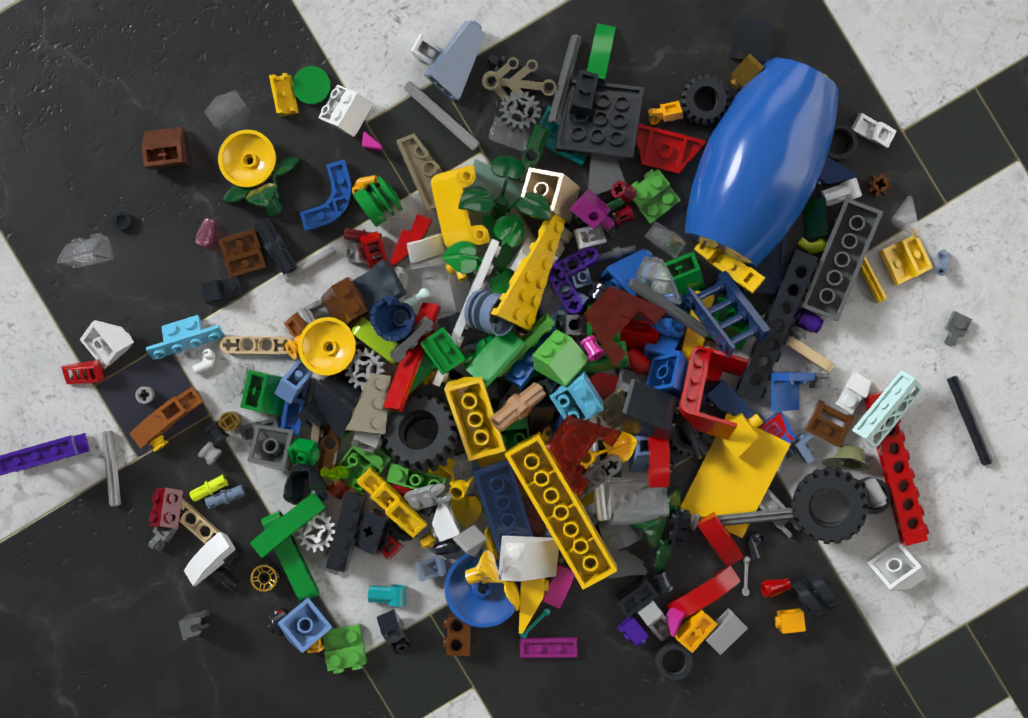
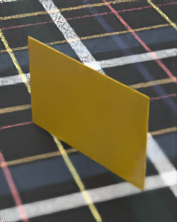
[680,413,791,538]

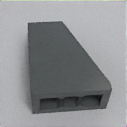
[588,156,626,196]

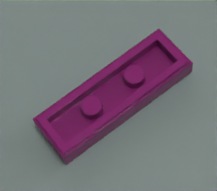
[520,637,577,658]

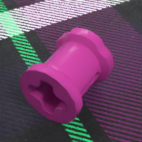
[580,335,605,361]

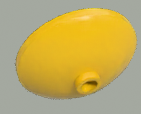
[218,130,276,188]
[298,317,356,376]

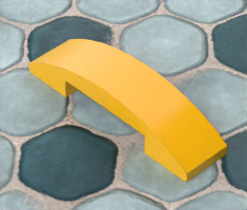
[694,243,765,293]

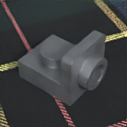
[346,243,377,263]

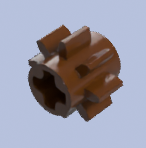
[866,173,891,198]

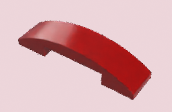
[648,436,670,488]
[666,565,741,619]

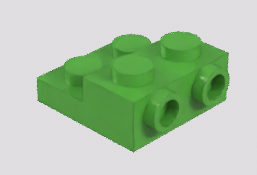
[631,169,681,224]
[323,623,367,674]

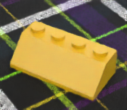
[444,377,506,461]

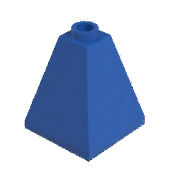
[598,249,654,304]
[646,351,688,399]

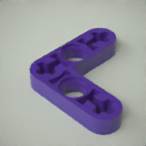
[548,247,599,315]

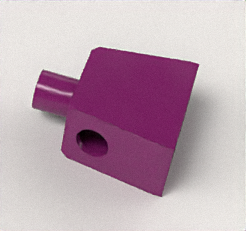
[570,189,615,232]

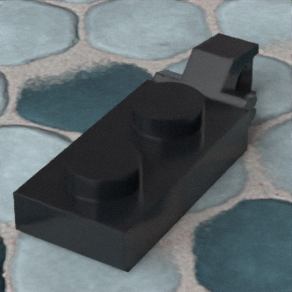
[488,54,540,95]

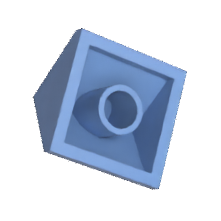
[277,598,332,653]

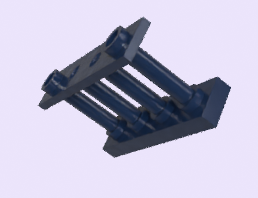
[684,270,770,358]

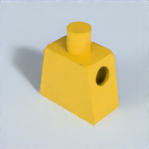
[721,413,763,459]

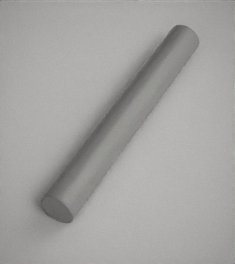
[284,247,336,283]

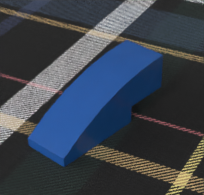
[281,376,312,437]

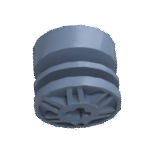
[464,289,514,336]

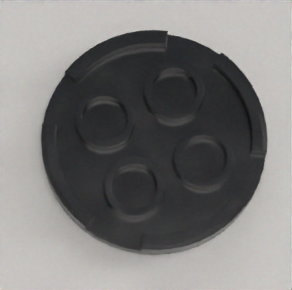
[410,383,451,440]

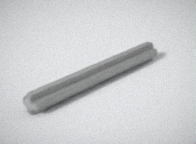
[404,81,479,151]

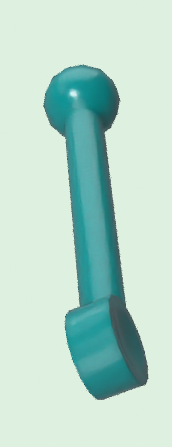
[520,608,550,638]

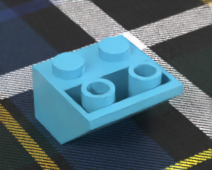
[550,370,604,428]

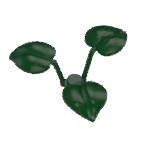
[458,155,551,221]
[222,157,300,216]
[631,485,682,572]

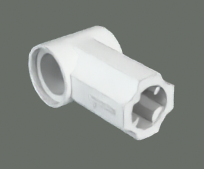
[821,178,862,207]

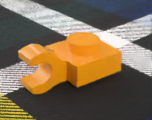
[648,101,683,125]

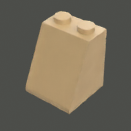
[521,167,580,224]

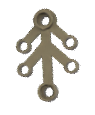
[482,57,557,108]

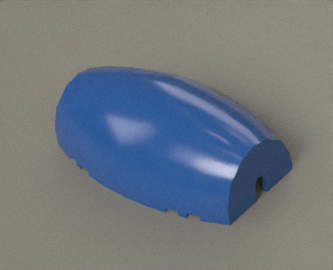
[685,57,839,268]

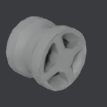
[198,441,222,466]

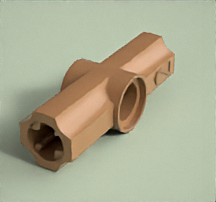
[490,383,546,431]

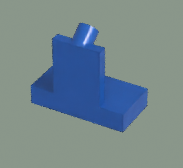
[644,334,684,360]

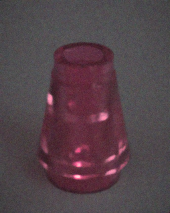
[194,218,216,248]

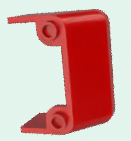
[679,346,749,440]

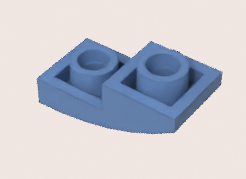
[549,269,592,295]

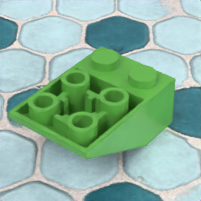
[334,435,393,495]

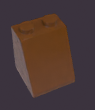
[321,277,370,326]

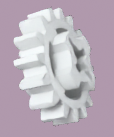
[296,511,337,552]

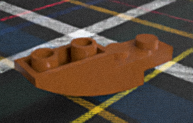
[129,386,204,449]

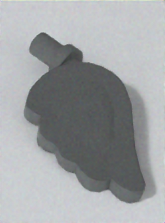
[606,550,648,578]

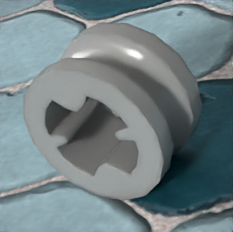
[135,387,155,404]

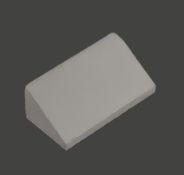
[449,274,471,314]

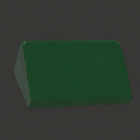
[803,198,828,239]

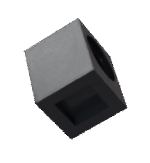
[555,315,587,335]

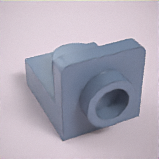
[792,432,815,464]

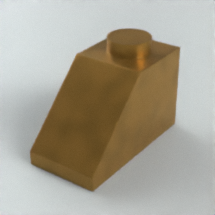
[728,54,764,90]

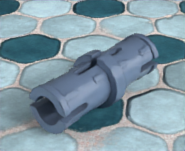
[205,485,246,509]

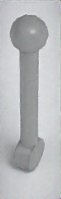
[742,556,751,596]

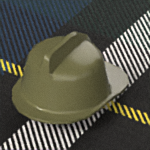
[822,445,869,471]

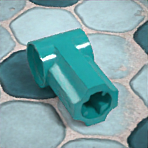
[368,584,407,607]

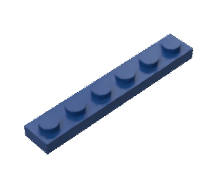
[506,290,590,389]

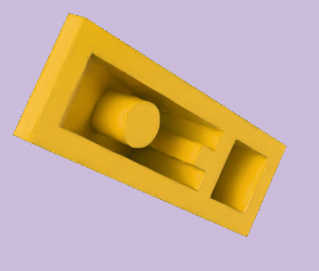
[519,578,549,634]

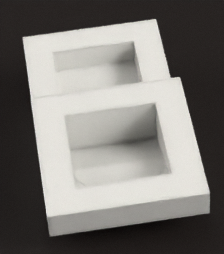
[852,113,896,148]
[406,233,445,263]

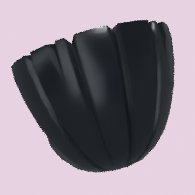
[283,464,328,505]

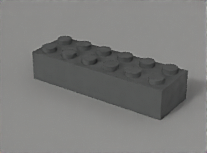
[801,198,883,321]

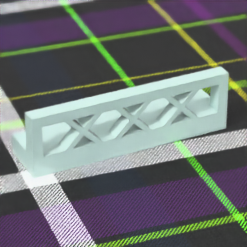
[852,370,924,449]

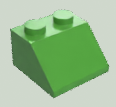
[532,329,589,387]

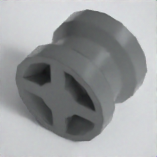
[809,373,830,389]

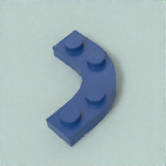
[300,160,352,231]

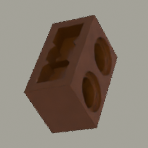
[443,613,471,656]

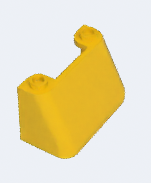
[431,165,490,248]

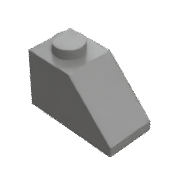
[637,600,671,641]

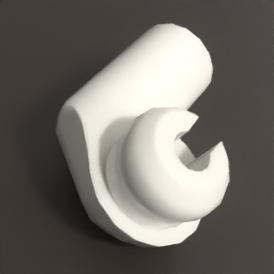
[193,349,216,375]

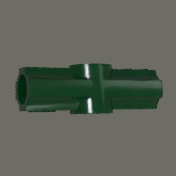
[518,124,551,183]

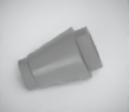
[864,478,887,508]

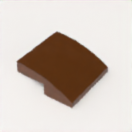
[218,228,266,278]

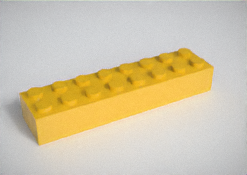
[505,432,617,590]

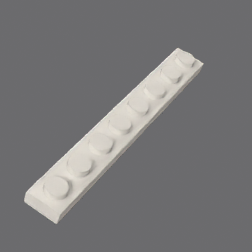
[433,238,501,387]

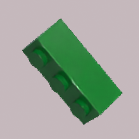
[462,330,526,388]

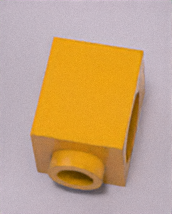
[775,608,806,634]

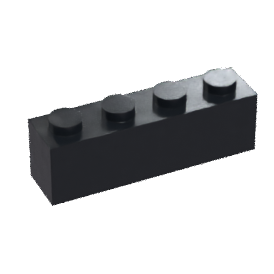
[326,491,367,573]

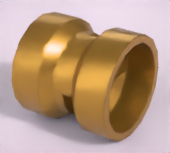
[219,411,242,431]

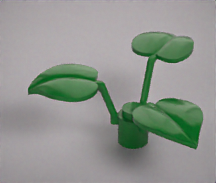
[441,214,524,294]

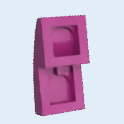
[542,564,575,609]

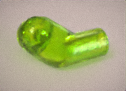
[320,465,348,481]

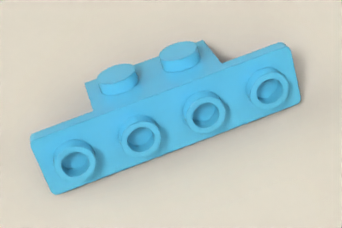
[146,315,225,360]

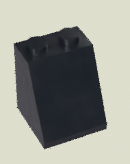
[312,371,362,439]
[622,379,680,440]

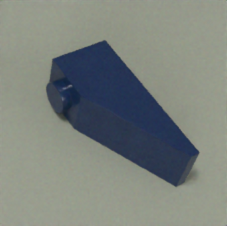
[704,379,755,420]

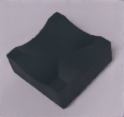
[353,259,407,312]

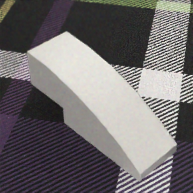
[184,532,236,586]

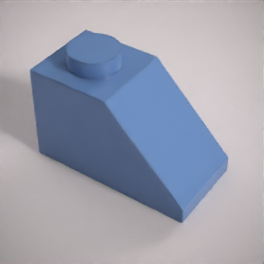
[274,359,313,404]

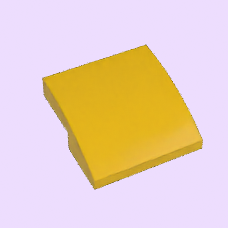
[879,234,933,286]

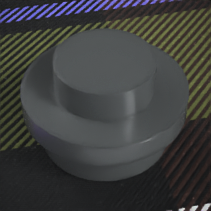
[788,325,807,341]

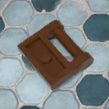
[805,400,854,447]

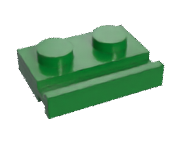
[420,327,466,375]

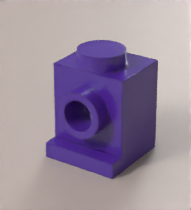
[618,615,648,647]

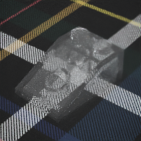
[57,233,114,268]
[407,254,456,318]
[605,479,669,525]

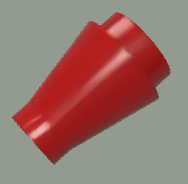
[761,579,791,599]

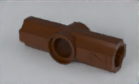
[318,421,341,474]

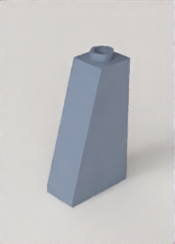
[424,20,486,100]

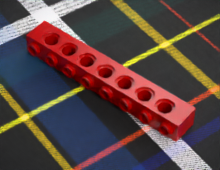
[864,391,929,546]

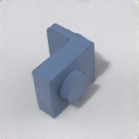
[415,556,447,581]

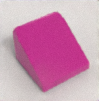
[362,132,383,152]
[666,608,685,637]

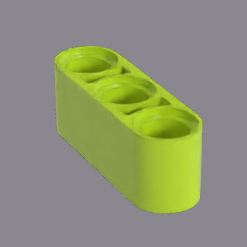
[352,316,398,365]

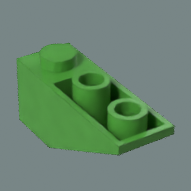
[386,461,447,494]

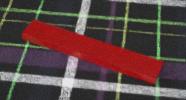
[383,302,441,412]

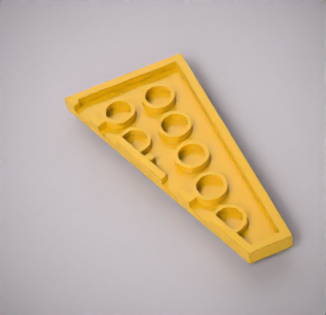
[491,213,566,331]

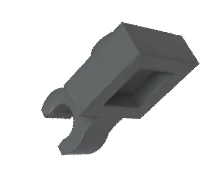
[944,311,972,346]
[148,527,179,552]

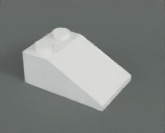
[499,536,559,581]

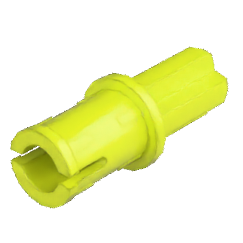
[190,474,228,501]

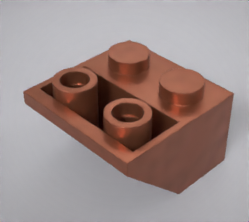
[142,127,188,170]

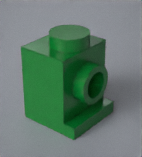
[287,438,320,465]

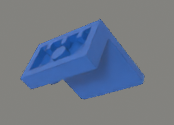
[771,372,815,411]

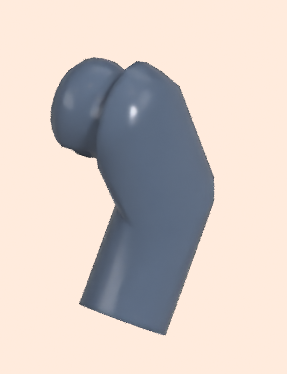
[936,249,951,276]

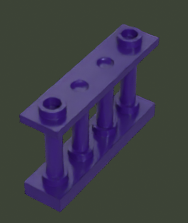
[0,433,90,476]

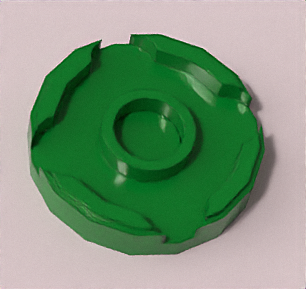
[293,66,331,105]

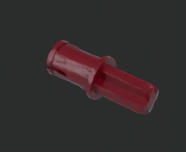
[343,228,382,242]

